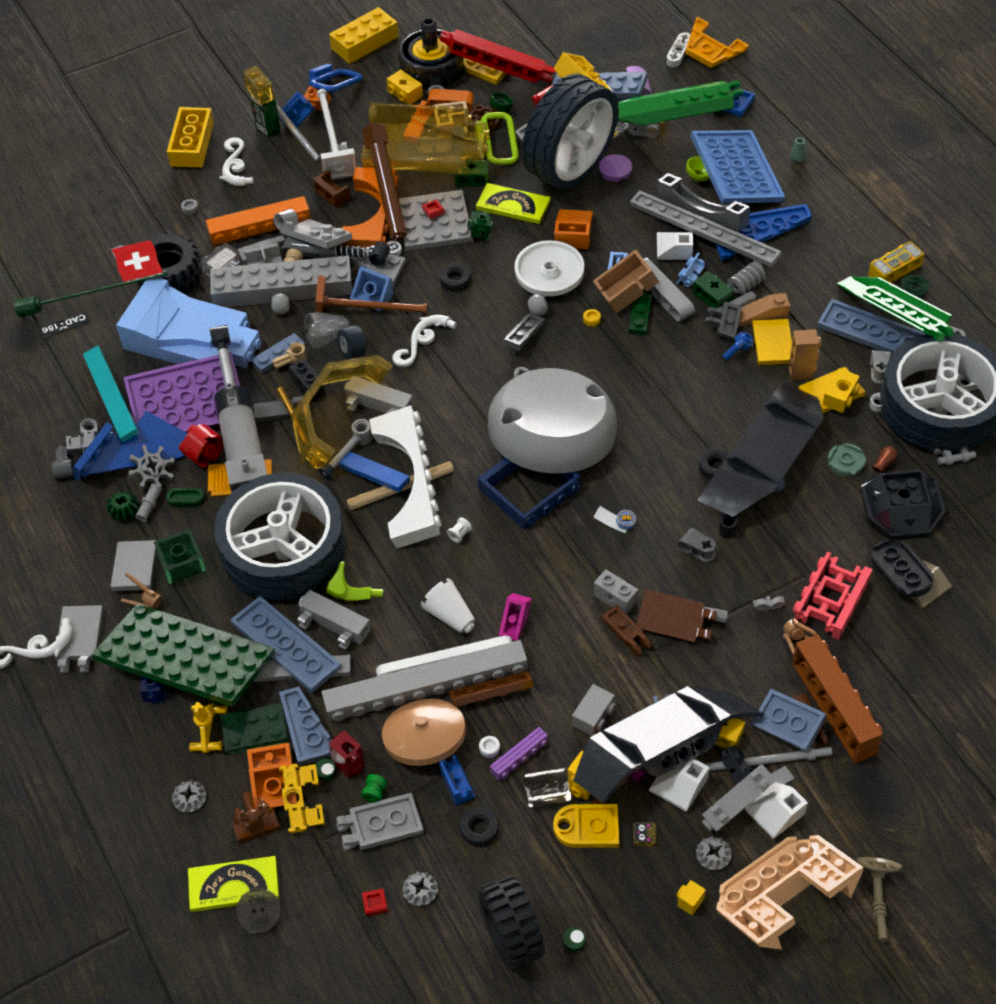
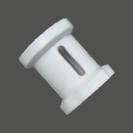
[447,517,472,543]

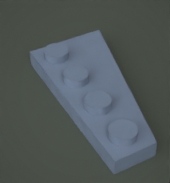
[279,687,331,766]

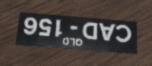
[39,312,90,337]

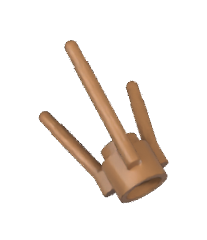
[121,573,163,609]
[783,619,816,656]

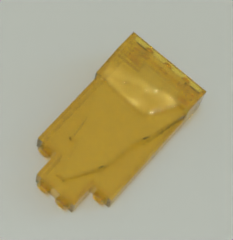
[361,102,490,173]

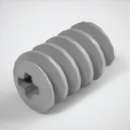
[727,260,766,295]

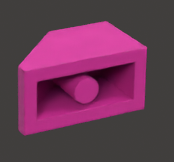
[498,593,532,641]

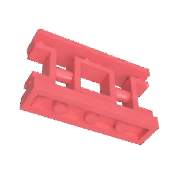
[793,552,872,640]

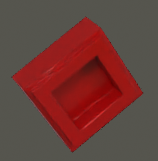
[422,199,445,219]
[362,889,388,917]

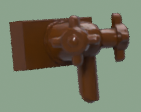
[232,792,280,844]

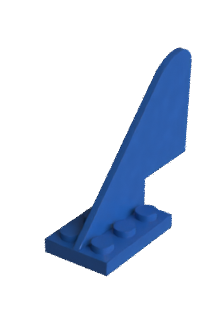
[73,411,188,481]

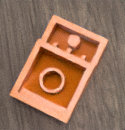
[247,743,297,809]

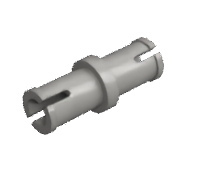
[135,484,162,522]

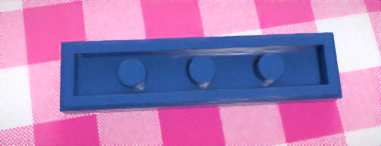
[339,452,410,492]

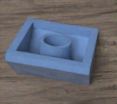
[350,266,394,311]

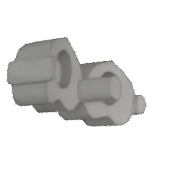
[753,596,785,611]

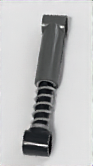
[280,236,390,266]

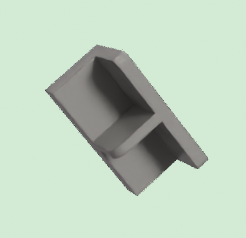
[245,243,283,265]

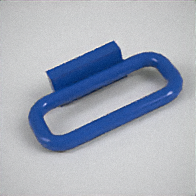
[309,63,363,92]

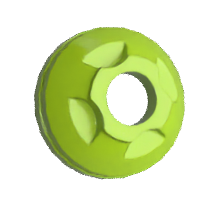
[686,156,710,182]

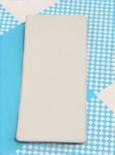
[594,506,627,533]

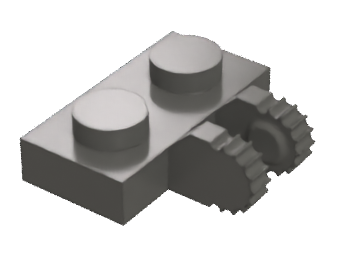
[705,301,742,341]

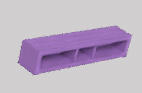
[490,727,548,781]

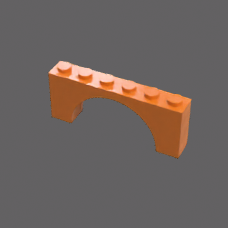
[341,167,398,248]

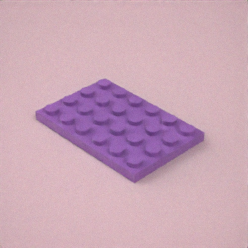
[124,352,240,433]

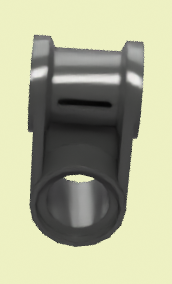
[678,528,716,563]

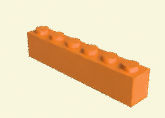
[206,196,311,246]

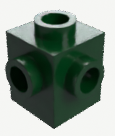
[467,211,493,239]

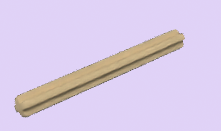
[347,462,454,510]

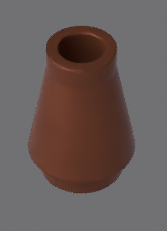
[872,446,898,474]

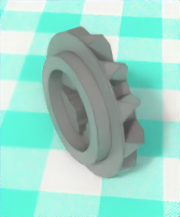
[172,780,206,812]
[696,836,732,870]
[403,871,438,906]

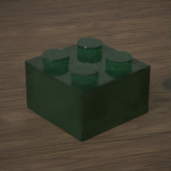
[154,529,206,584]

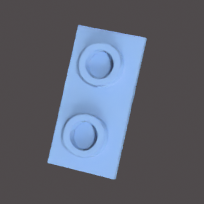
[676,253,705,287]

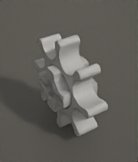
[128,445,174,489]

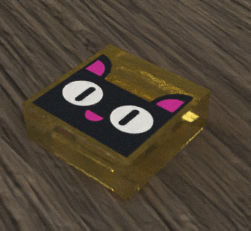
[634,822,656,846]

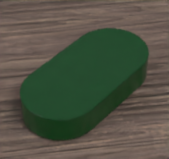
[166,488,205,507]

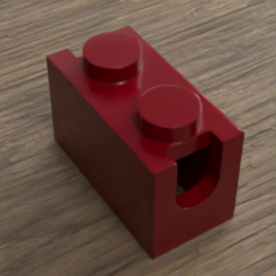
[328,730,365,779]

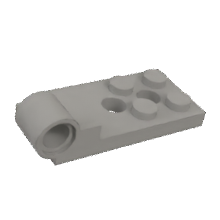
[274,209,352,249]

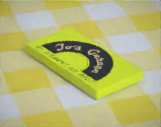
[476,183,550,224]
[188,856,279,912]

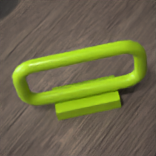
[474,112,519,165]

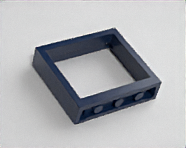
[478,458,580,530]

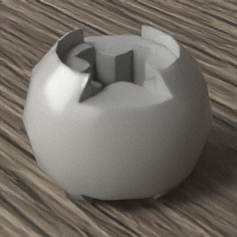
[272,293,290,315]
[528,294,548,316]

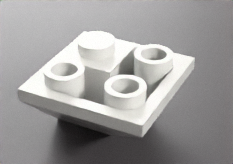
[657,232,693,260]
[649,758,709,812]
[744,782,808,839]

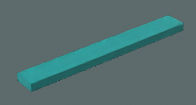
[83,346,139,442]

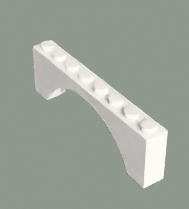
[369,405,442,549]

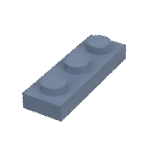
[251,333,306,374]

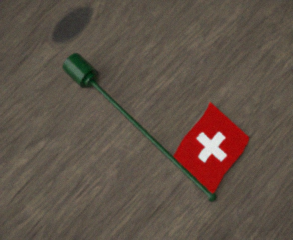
[14,240,168,317]

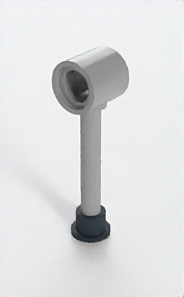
[319,419,373,479]

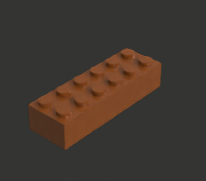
[792,634,883,764]

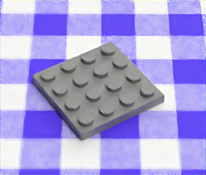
[399,190,473,251]

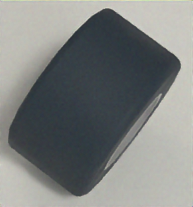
[337,325,366,360]

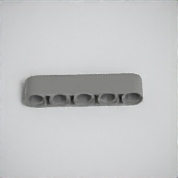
[644,258,695,322]

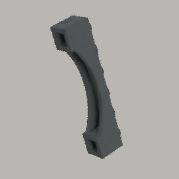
[657,173,750,232]

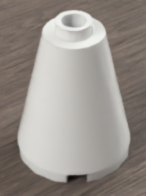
[421,578,475,633]

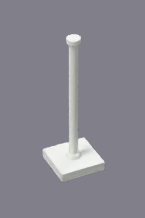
[317,89,356,180]

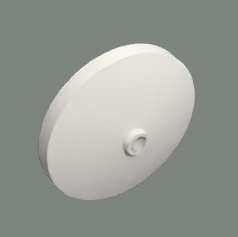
[515,241,584,296]

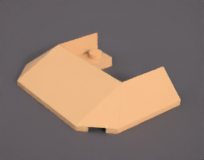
[716,835,863,949]

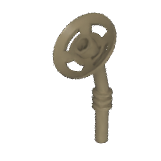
[857,857,902,942]

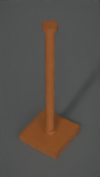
[315,275,427,326]

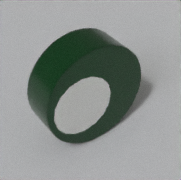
[316,758,336,781]
[563,927,585,952]

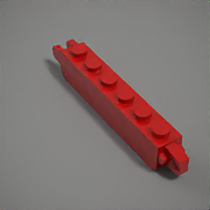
[439,29,556,83]

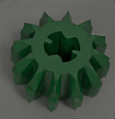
[106,490,140,523]

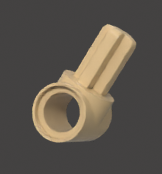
[272,342,307,369]

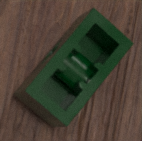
[454,160,489,187]
[693,271,734,308]

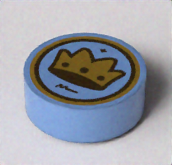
[616,510,636,530]

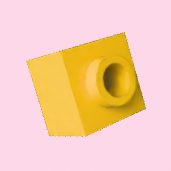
[677,880,706,916]

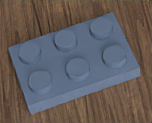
[751,689,827,752]

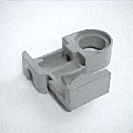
[66,419,98,455]

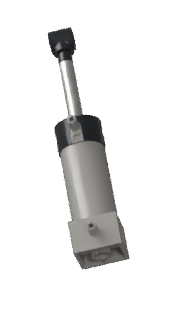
[209,325,267,493]

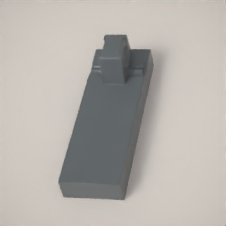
[503,313,544,355]
[254,396,310,423]

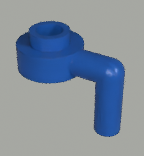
[723,332,753,360]

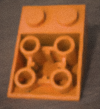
[554,209,593,250]

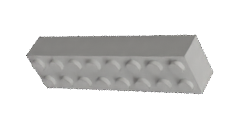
[210,256,353,307]

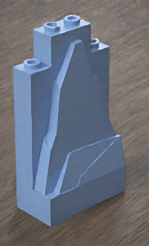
[116,278,261,368]

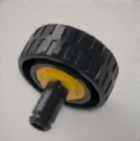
[398,18,464,89]

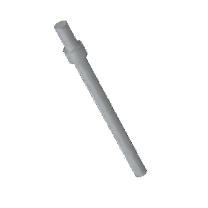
[276,101,321,162]
[705,747,832,771]

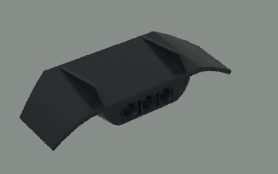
[697,382,824,517]
[573,686,764,804]

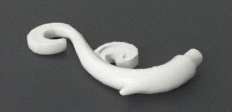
[219,137,253,187]
[392,315,457,368]
[0,618,72,669]

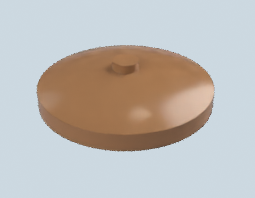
[382,699,466,766]

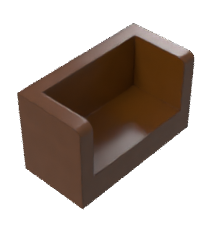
[313,170,351,208]

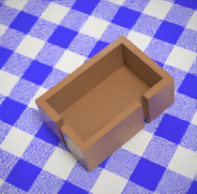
[593,250,659,314]

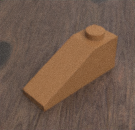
[738,293,790,327]

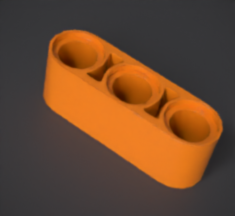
[427,89,474,112]

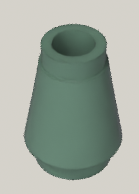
[790,137,806,163]

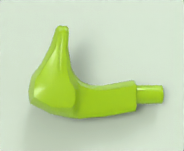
[327,562,383,601]

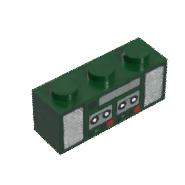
[249,83,281,137]

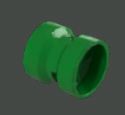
[361,774,387,803]

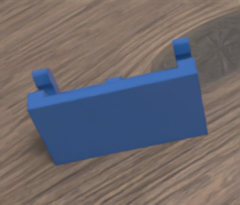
[278,91,315,128]
[438,755,475,805]

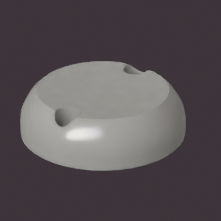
[488,368,617,473]

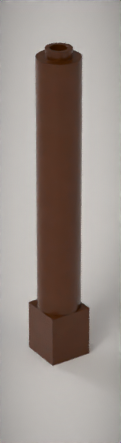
[362,122,407,241]

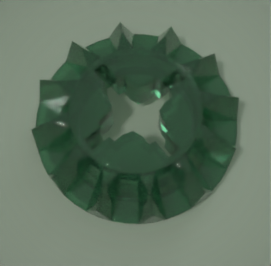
[900,274,929,297]

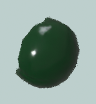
[489,92,514,113]

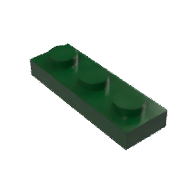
[629,291,652,335]

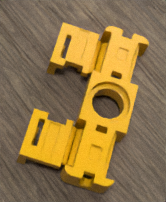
[279,764,325,833]

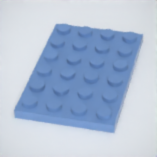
[690,130,785,204]

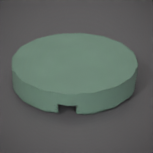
[827,443,866,477]

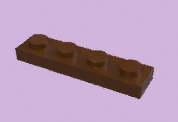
[449,671,534,707]

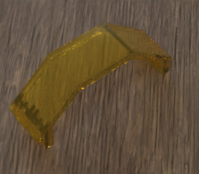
[291,355,393,469]

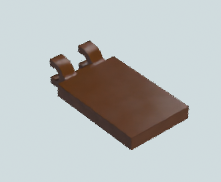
[637,589,717,643]

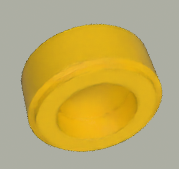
[583,309,601,327]

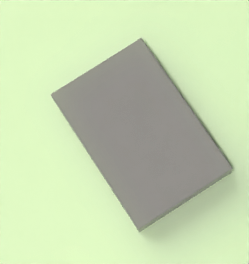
[111,540,157,591]

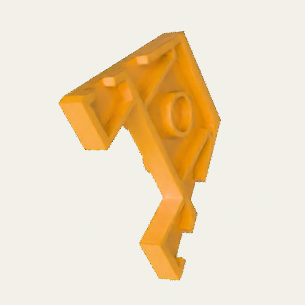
[685,17,749,68]

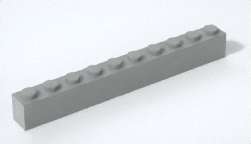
[322,640,528,722]

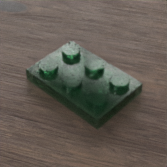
[220,703,288,755]

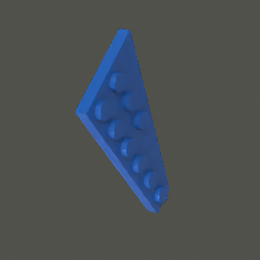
[710,204,812,261]

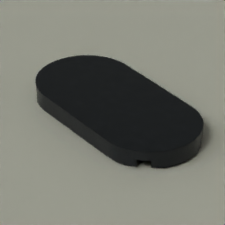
[872,539,933,597]

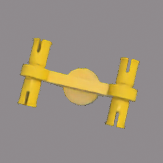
[189,702,228,753]

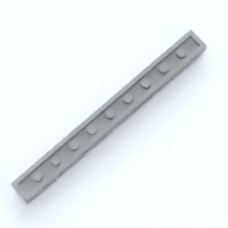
[630,191,782,267]

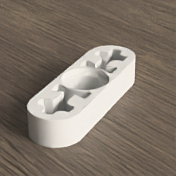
[667,33,691,67]

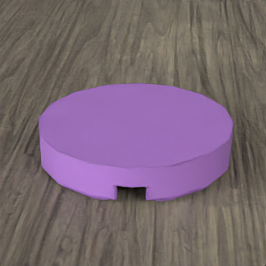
[599,154,632,182]

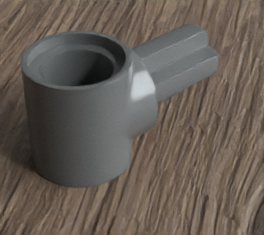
[52,446,74,480]

